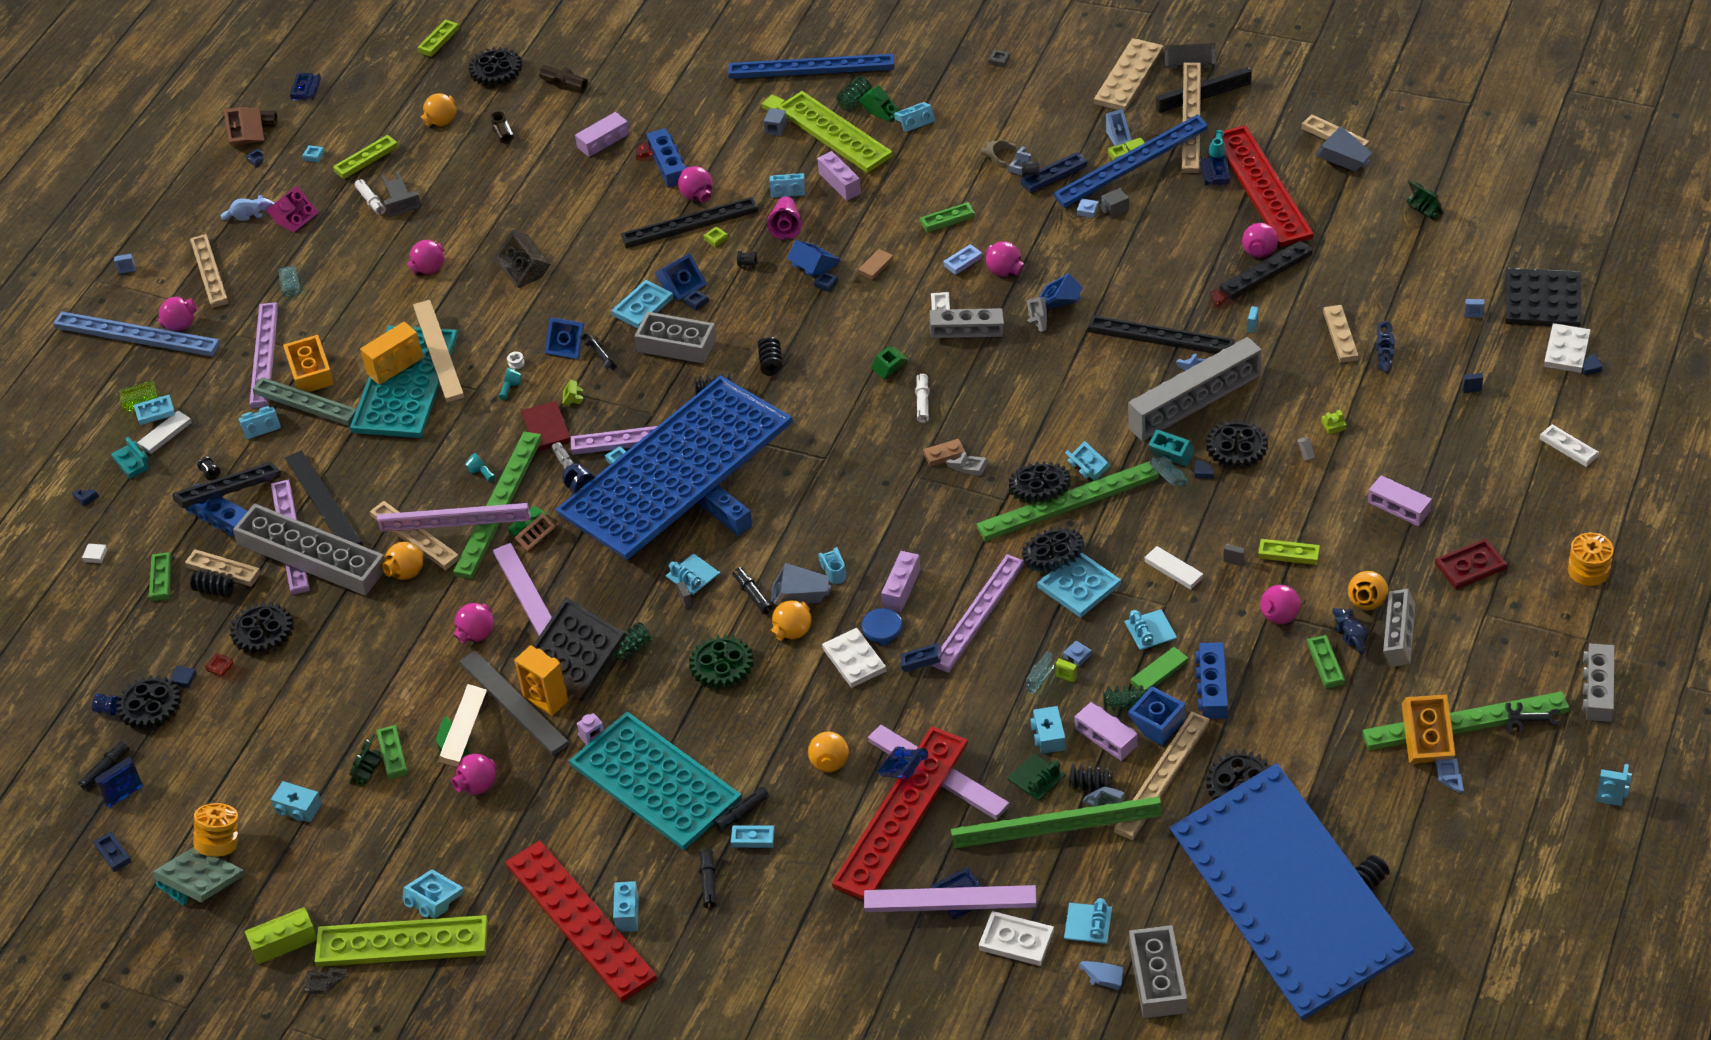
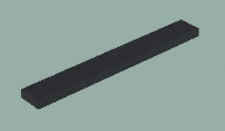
[621,197,758,249]
[1088,315,1235,354]
[285,450,363,546]

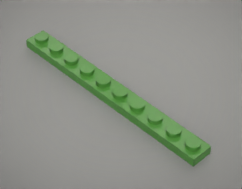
[453,431,542,579]
[977,461,1159,541]
[1362,692,1569,751]
[951,796,1162,849]

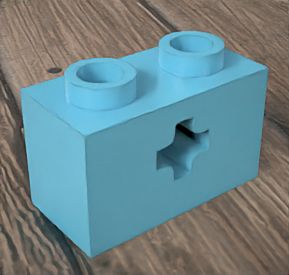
[1030,706,1066,754]
[271,781,322,823]
[613,881,639,932]

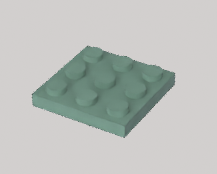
[153,847,243,902]

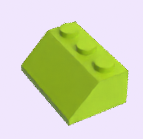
[245,907,317,965]

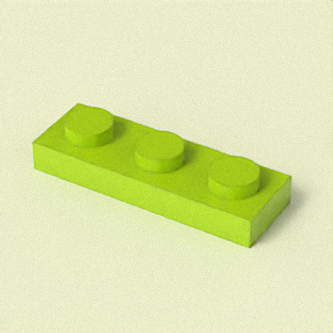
[417,19,459,57]
[1258,539,1320,565]

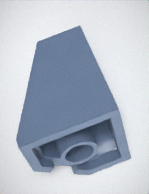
[1315,126,1372,172]
[770,563,831,605]

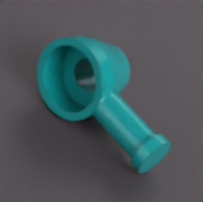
[1209,130,1226,158]
[498,368,522,400]
[465,453,496,482]

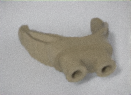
[981,140,1017,168]

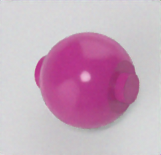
[678,166,713,203]
[1242,223,1278,259]
[407,240,445,275]
[985,241,1024,277]
[158,297,198,332]
[1260,585,1302,625]
[453,603,494,644]
[451,754,497,795]

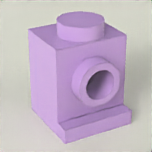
[577,713,604,745]

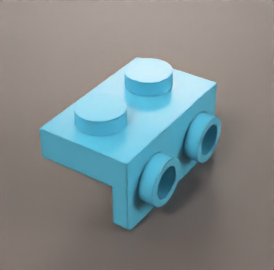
[238,406,281,439]
[1065,441,1111,481]
[1596,764,1632,806]

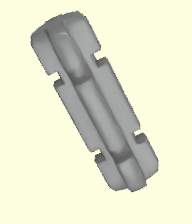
[552,442,574,469]

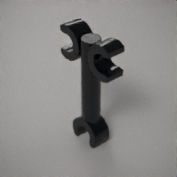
[579,332,617,371]
[1505,702,1560,732]

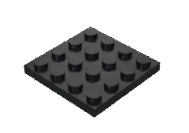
[1505,268,1581,328]
[533,597,627,701]

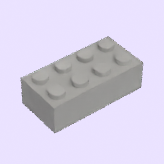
[634,312,717,364]
[1129,925,1187,1019]

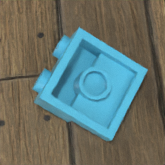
[402,870,463,919]

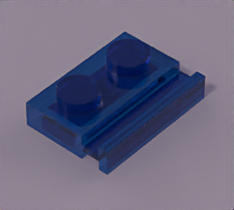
[290,73,321,100]
[1200,155,1230,186]

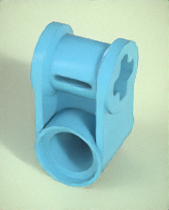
[818,547,846,584]

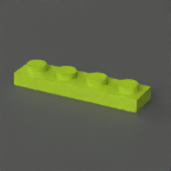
[333,135,398,179]

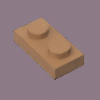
[923,439,965,467]

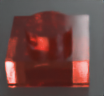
[205,653,234,677]

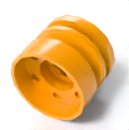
[1568,532,1614,586]
[193,803,238,857]

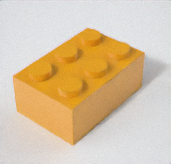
[360,322,423,385]
[283,335,334,393]
[514,645,568,716]
[1401,695,1455,764]

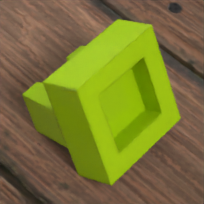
[563,380,583,406]
[1321,410,1347,434]

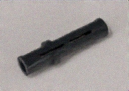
[732,567,772,615]
[78,740,130,791]
[714,786,769,832]
[699,849,717,909]

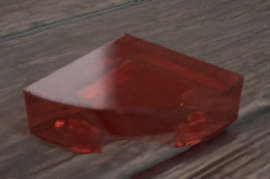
[635,141,653,160]
[1210,289,1228,307]

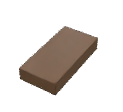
[858,249,894,280]

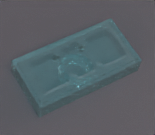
[1026,651,1054,694]

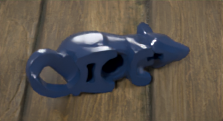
[1376,321,1395,373]
[1332,608,1368,655]

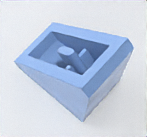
[1106,109,1132,146]

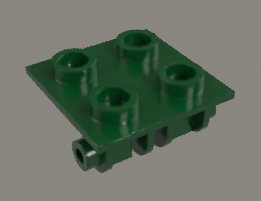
[1406,180,1444,219]
[349,734,381,786]
[1007,753,1066,801]

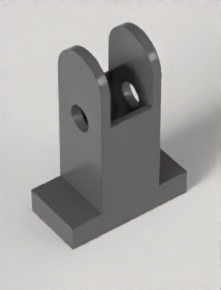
[382,171,421,217]

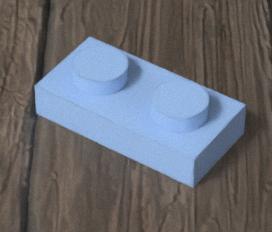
[944,244,982,275]

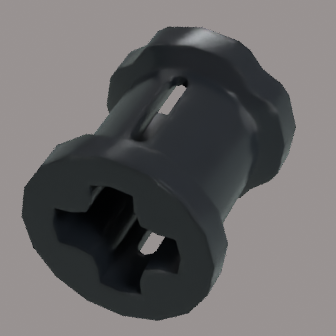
[1022,161,1040,177]
[737,251,757,267]
[197,456,220,480]

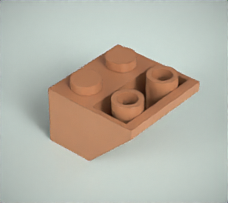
[224,107,264,146]

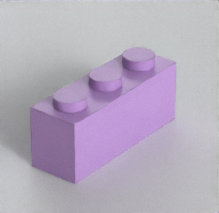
[575,112,629,157]
[817,151,861,201]
[1368,476,1432,526]
[881,551,920,613]
[1075,702,1138,761]

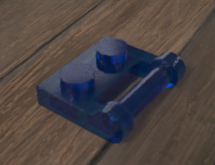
[878,746,928,779]

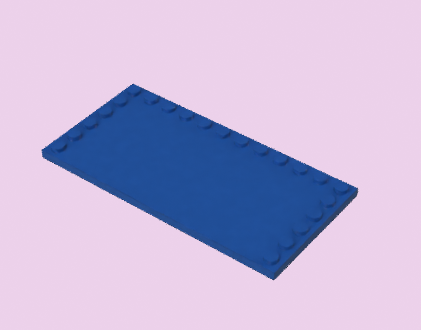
[555,375,794,560]
[1169,763,1415,1021]

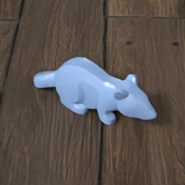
[221,195,274,221]

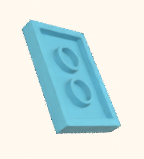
[611,280,673,329]

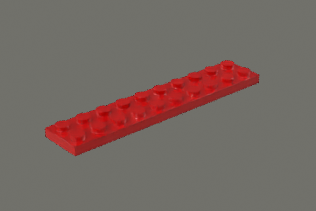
[1213,125,1314,248]
[832,726,968,900]
[505,841,657,1002]

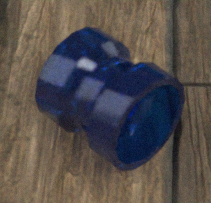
[92,693,119,715]

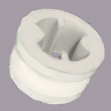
[507,352,524,369]

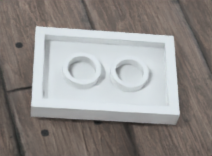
[1544,323,1590,373]
[822,628,886,688]
[979,911,1054,966]

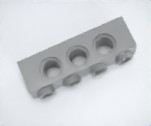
[929,308,1004,338]
[1383,589,1416,667]
[1582,643,1614,722]

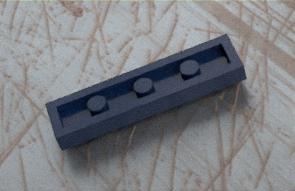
[1020,152,1088,193]

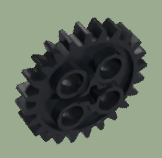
[468,47,522,87]
[1206,419,1268,470]
[1008,461,1071,504]
[1022,527,1085,573]
[230,601,294,655]
[116,675,182,731]
[1206,749,1271,801]

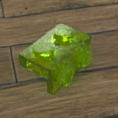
[118,380,159,412]

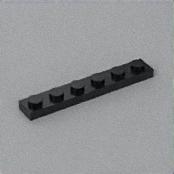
[1156,67,1252,113]
[1219,240,1313,300]
[173,462,281,508]

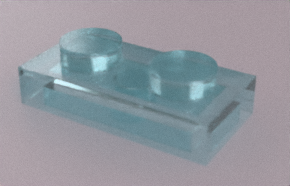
[278,265,301,297]
[1150,457,1188,486]

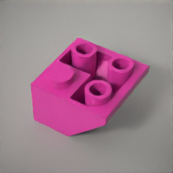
[266,186,319,232]

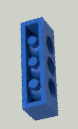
[646,128,687,188]
[185,483,248,537]
[697,485,752,536]
[1195,643,1228,719]

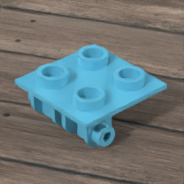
[666,553,720,596]
[1124,609,1177,650]
[1064,898,1112,944]

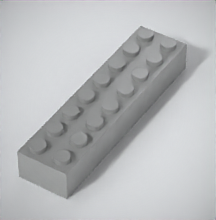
[1128,337,1262,441]
[233,503,385,596]

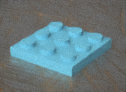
[1037,553,1121,618]

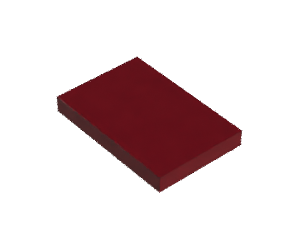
[521,401,571,452]
[1435,539,1508,590]

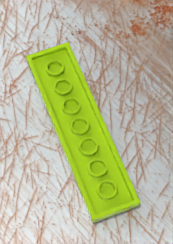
[777,91,893,173]
[315,915,488,967]

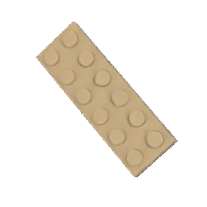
[1094,38,1163,112]

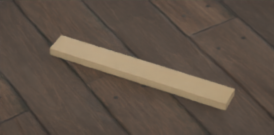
[1182,63,1201,173]
[413,300,464,403]
[1114,711,1210,840]

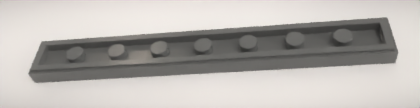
[459,651,569,756]

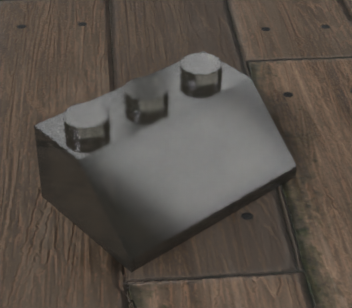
[1164,43,1216,70]
[495,230,551,288]

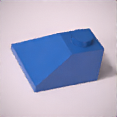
[1039,273,1083,309]
[544,318,585,359]

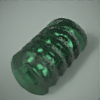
[836,76,872,111]
[613,622,652,660]
[1103,685,1144,712]

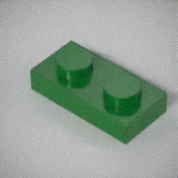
[508,506,548,540]

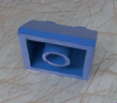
[787,240,840,277]
[654,253,707,301]
[1128,686,1186,746]

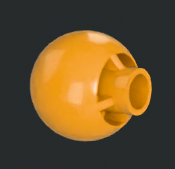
[421,93,456,127]
[382,542,423,580]
[1348,571,1388,611]
[770,600,811,641]
[808,732,849,773]

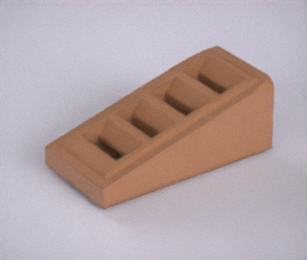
[515,513,556,552]

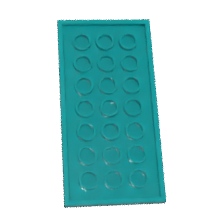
[350,325,458,438]
[569,711,742,850]

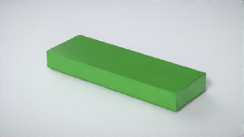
[920,202,975,233]
[149,552,172,601]
[1307,635,1345,689]
[1131,647,1188,694]
[376,725,408,780]

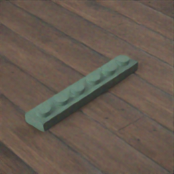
[253,377,357,426]

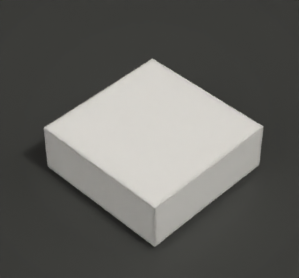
[82,544,107,563]

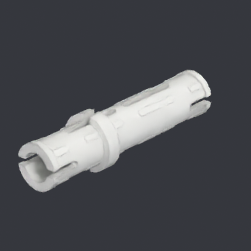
[355,179,386,215]
[915,374,930,423]

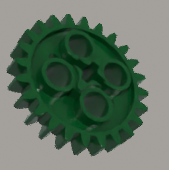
[689,634,754,690]

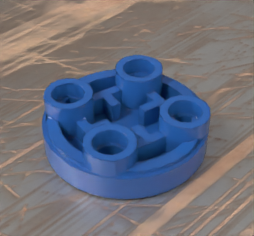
[862,608,902,646]

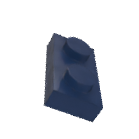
[901,643,942,672]
[93,832,132,872]

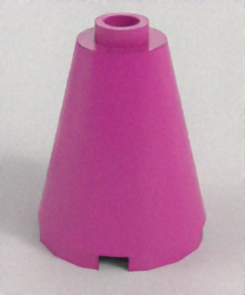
[767,197,802,240]

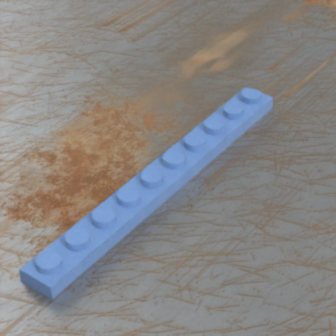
[53,311,220,357]

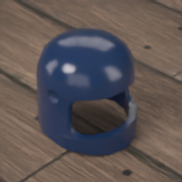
[562,463,595,495]

